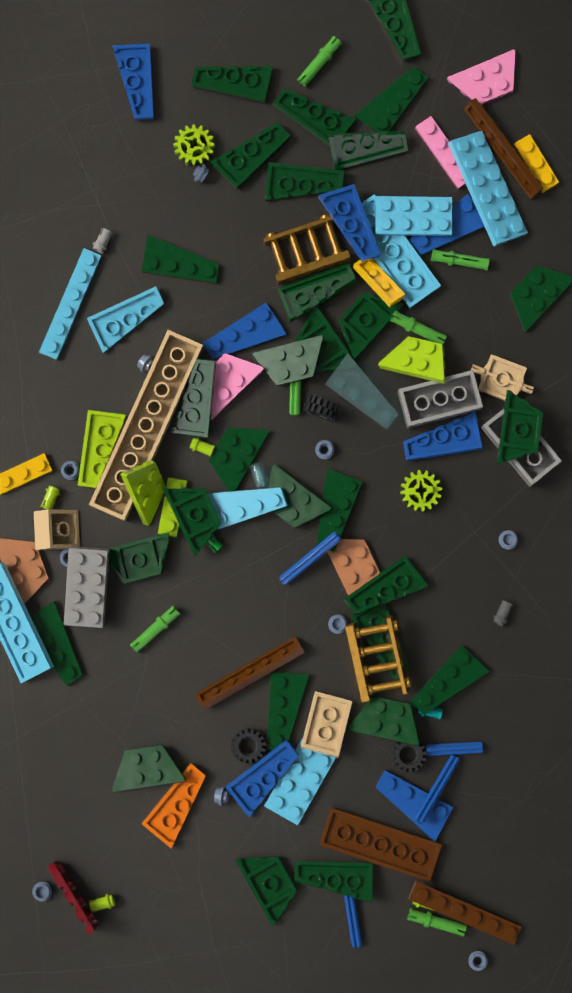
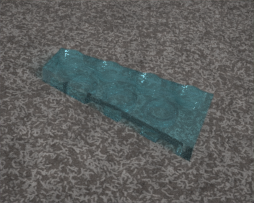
[325,353,398,429]

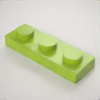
[158,477,187,537]

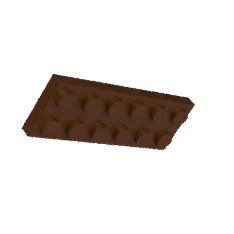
[319,807,442,882]

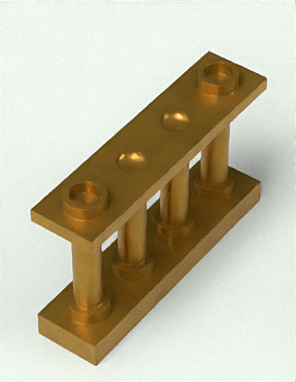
[263,214,350,285]
[345,615,412,702]

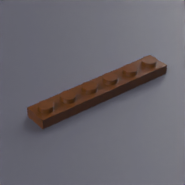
[463,98,543,199]
[195,636,304,711]
[408,880,522,945]

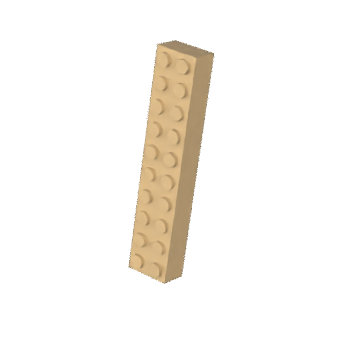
[89,330,204,522]

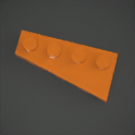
[141,763,206,848]

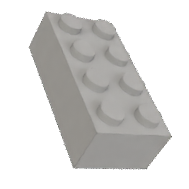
[397,370,483,429]
[481,409,561,487]
[64,546,110,628]

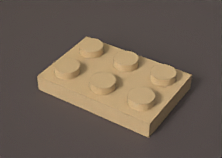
[300,691,352,758]

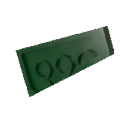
[368,0,421,61]
[191,65,273,103]
[354,67,428,132]
[273,89,356,147]
[265,162,344,201]
[141,234,219,284]
[277,263,356,323]
[31,601,83,686]
[410,645,490,715]
[266,672,309,750]

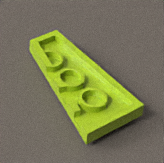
[78,410,126,488]

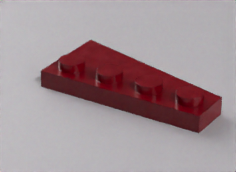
[47,861,98,935]

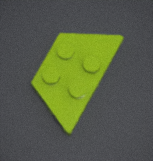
[378,336,446,384]
[120,460,166,526]

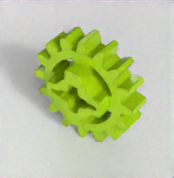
[173,124,215,166]
[400,470,442,512]

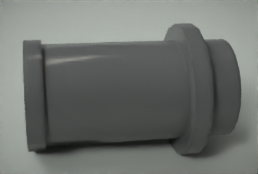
[493,600,513,626]

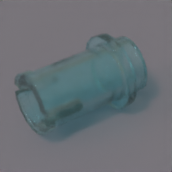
[249,462,268,488]

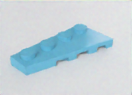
[87,286,164,353]
[207,487,288,530]

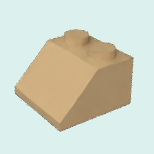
[34,509,80,550]

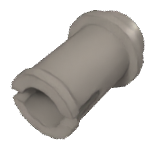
[92,228,113,254]

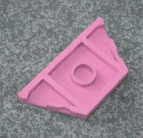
[447,49,515,105]
[211,354,264,420]

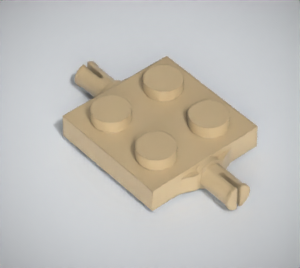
[470,354,534,401]

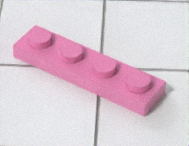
[415,116,466,189]

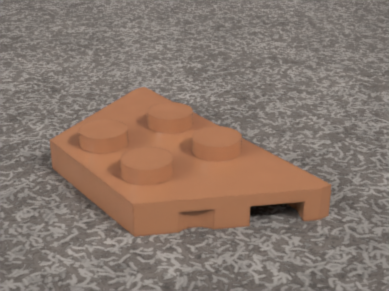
[0,538,49,604]
[327,539,380,595]

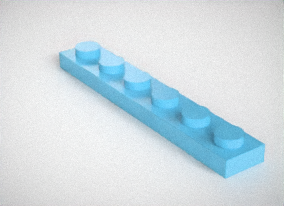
[39,248,102,360]

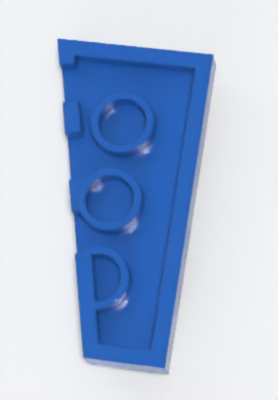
[112,43,154,120]
[318,184,381,262]
[409,194,485,256]
[202,303,287,360]
[403,411,482,462]
[225,739,299,817]
[376,770,453,841]

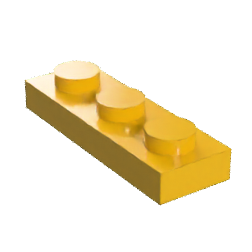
[513,134,559,193]
[353,259,405,307]
[0,453,53,495]

